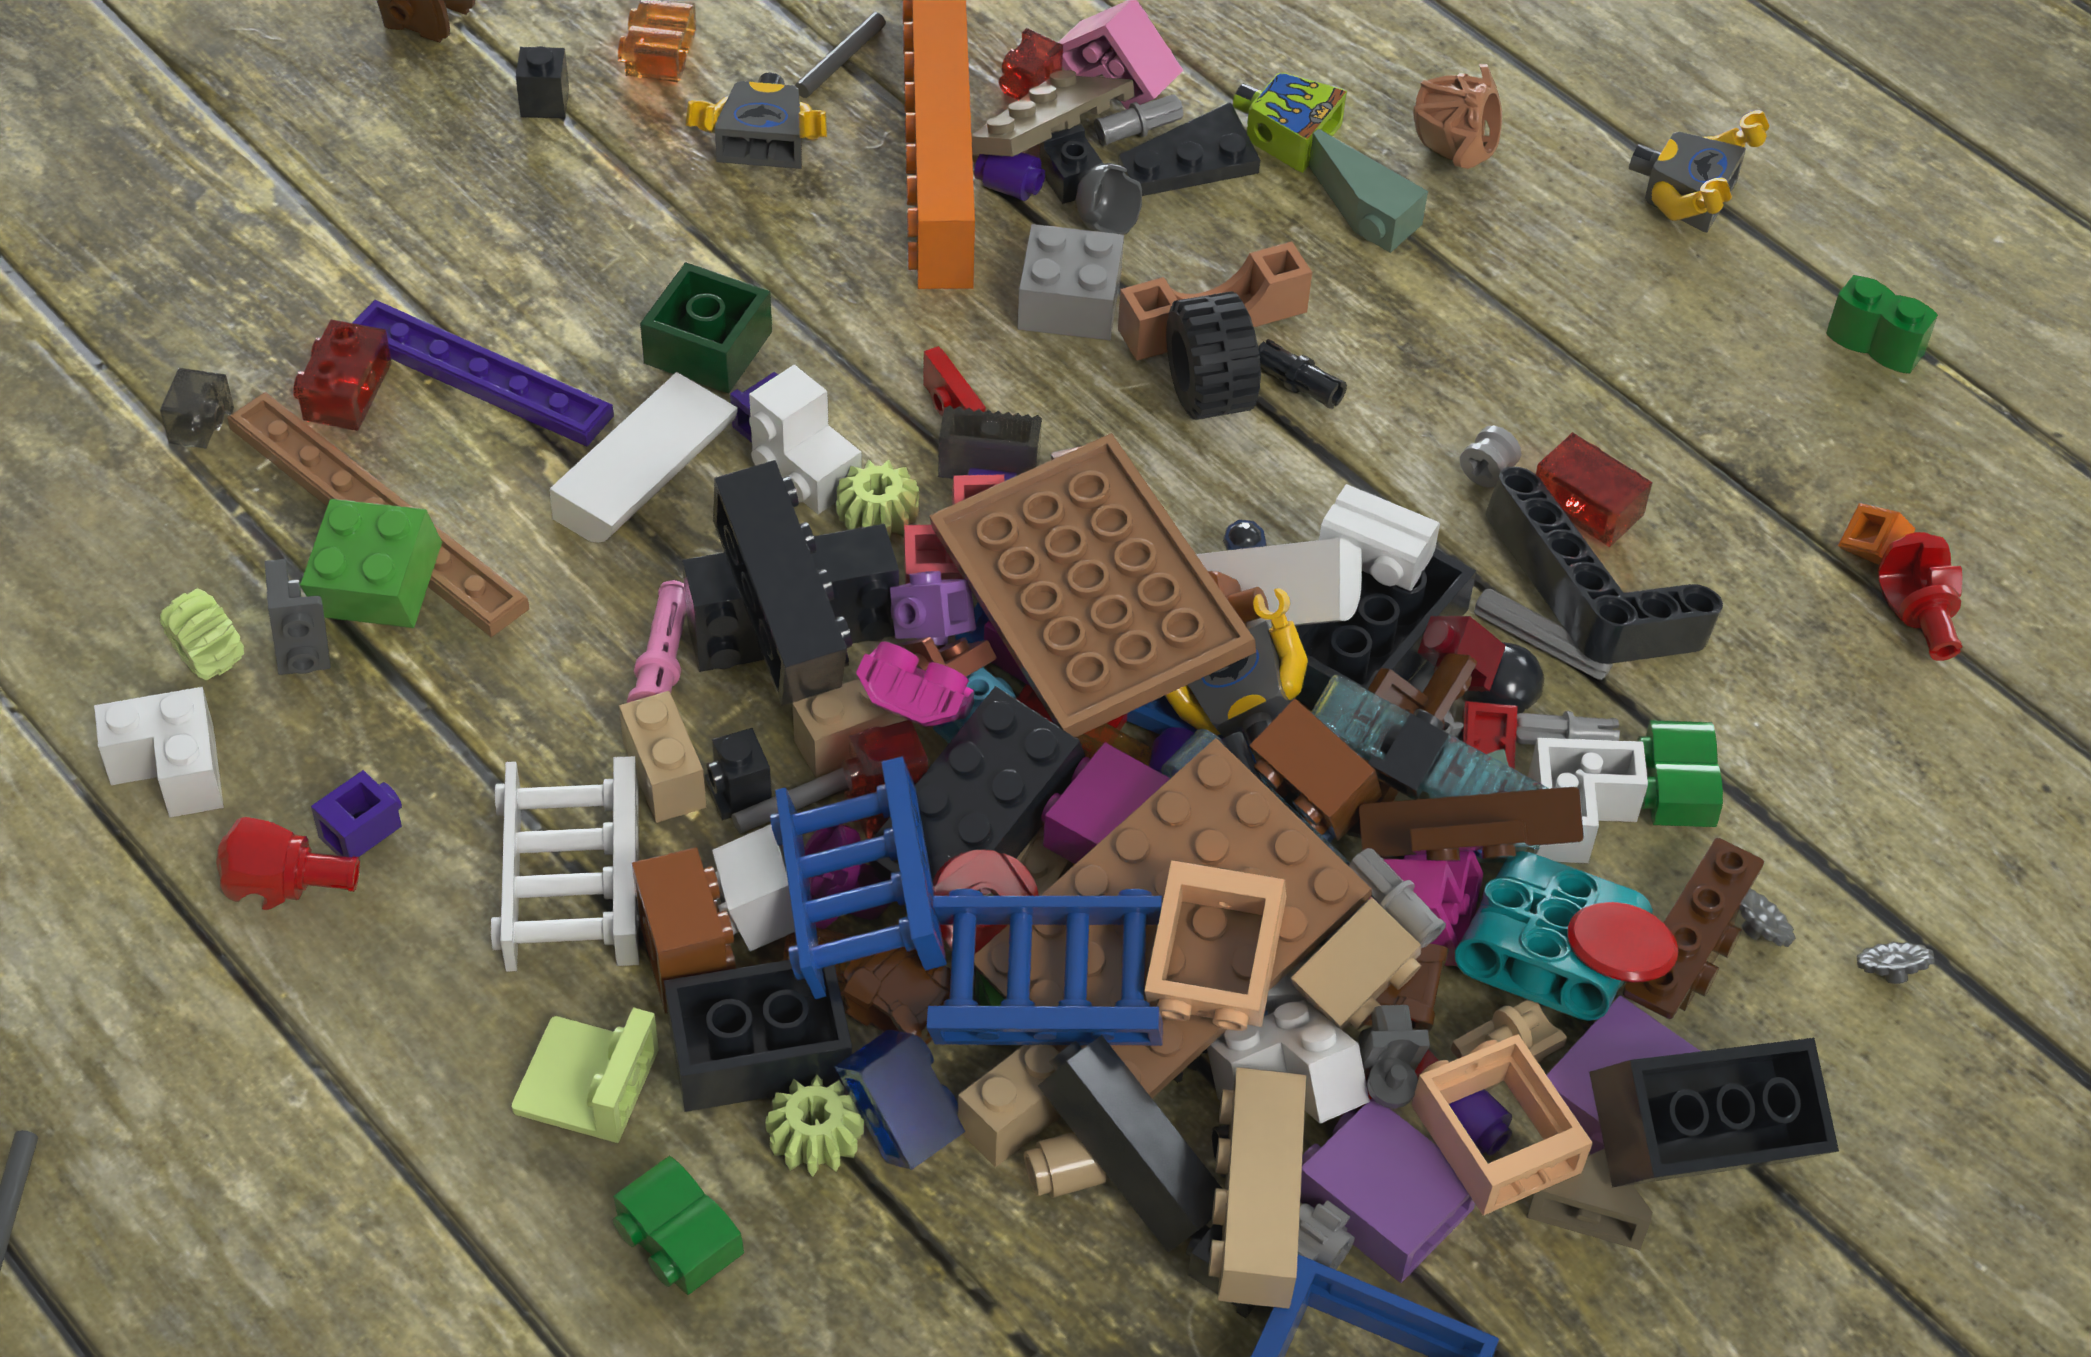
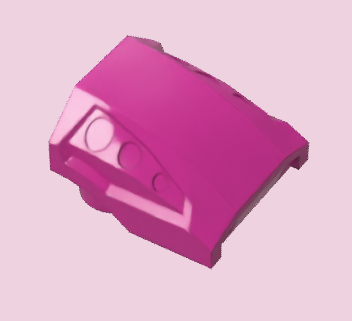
[856,642,974,727]

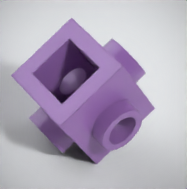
[890,571,976,646]

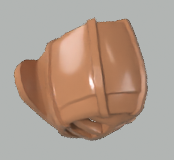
[1413,64,1502,169]

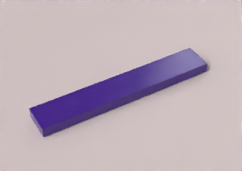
[347,300,614,447]

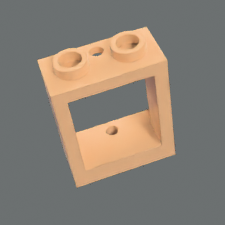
[1145,860,1287,1031]
[1411,1034,1593,1216]

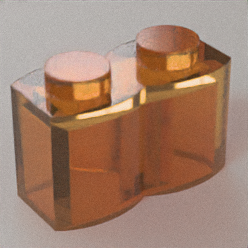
[618,0,696,82]

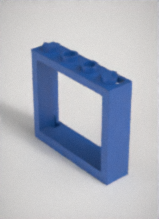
[1251,1254,1499,1357]

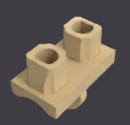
[1451,1000,1567,1091]

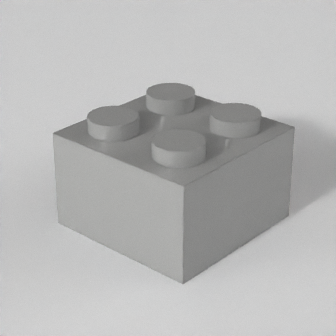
[1018,224,1124,340]

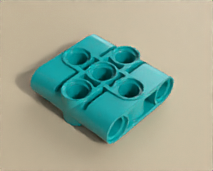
[1455,851,1653,1021]

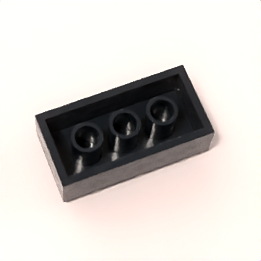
[713,460,852,706]
[682,524,899,672]
[1295,548,1476,723]
[868,686,1086,882]
[1589,1038,1839,1188]

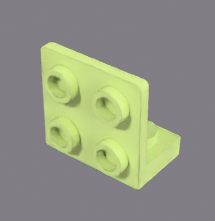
[512,1007,659,1143]

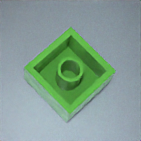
[300,499,442,628]

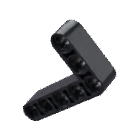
[1486,466,1723,664]

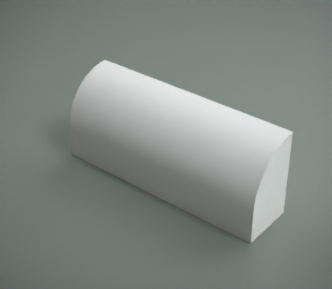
[550,372,738,543]
[1196,538,1362,629]

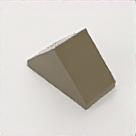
[1527,1148,1653,1250]

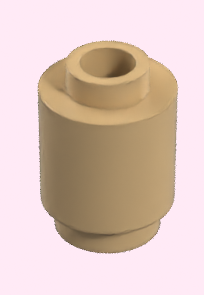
[1024,1132,1106,1198]

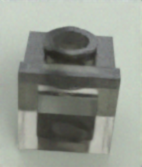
[160,368,234,449]

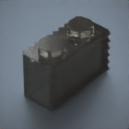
[938,405,1042,479]

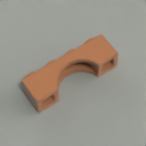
[1118,241,1312,361]

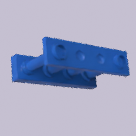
[770,756,947,999]
[927,889,1163,1046]

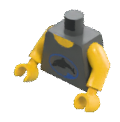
[685,72,827,169]
[1629,111,1770,233]
[1165,588,1308,754]

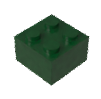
[640,262,772,394]

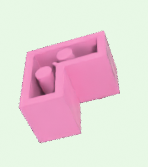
[1051,0,1183,110]

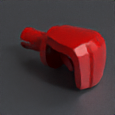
[1878,532,1963,661]
[216,817,360,910]

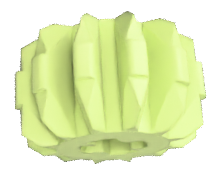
[836,459,919,538]
[160,588,244,680]
[766,1074,864,1177]

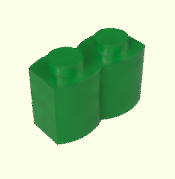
[1826,275,1938,374]
[1637,720,1723,827]
[613,1155,744,1295]

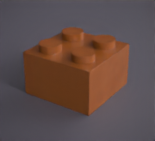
[1249,698,1382,841]
[632,847,736,1014]

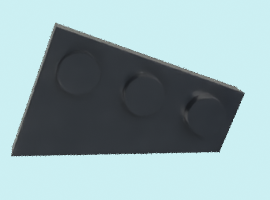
[1118,102,1261,196]

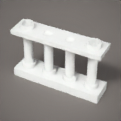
[491,756,639,972]

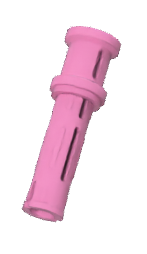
[627,580,686,703]

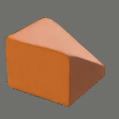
[1838,503,1916,565]

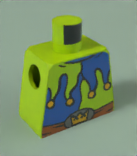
[1233,73,1347,173]

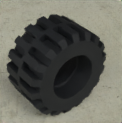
[1166,291,1261,420]

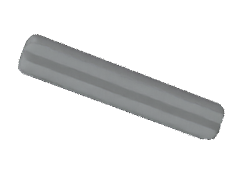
[1474,589,1613,680]

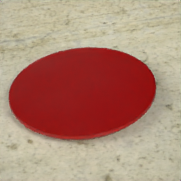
[1567,902,1678,982]

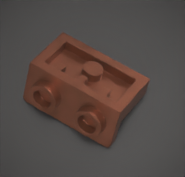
[895,637,997,677]

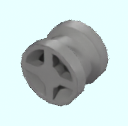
[1460,426,1522,487]

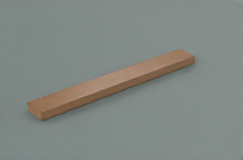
[227,392,529,638]

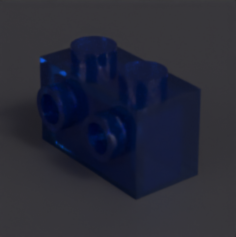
[834,1029,965,1170]

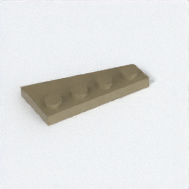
[971,70,1135,157]

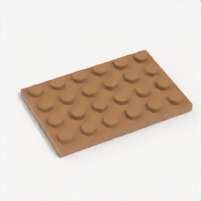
[929,433,1256,737]
[974,738,1372,1098]

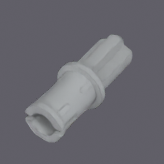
[1094,94,1184,146]
[1516,711,1620,745]
[1349,848,1446,948]

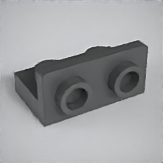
[265,559,331,675]

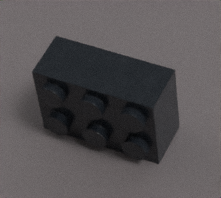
[664,960,853,1112]

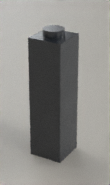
[1038,1035,1223,1253]

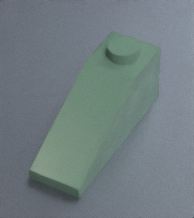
[1309,129,1428,253]

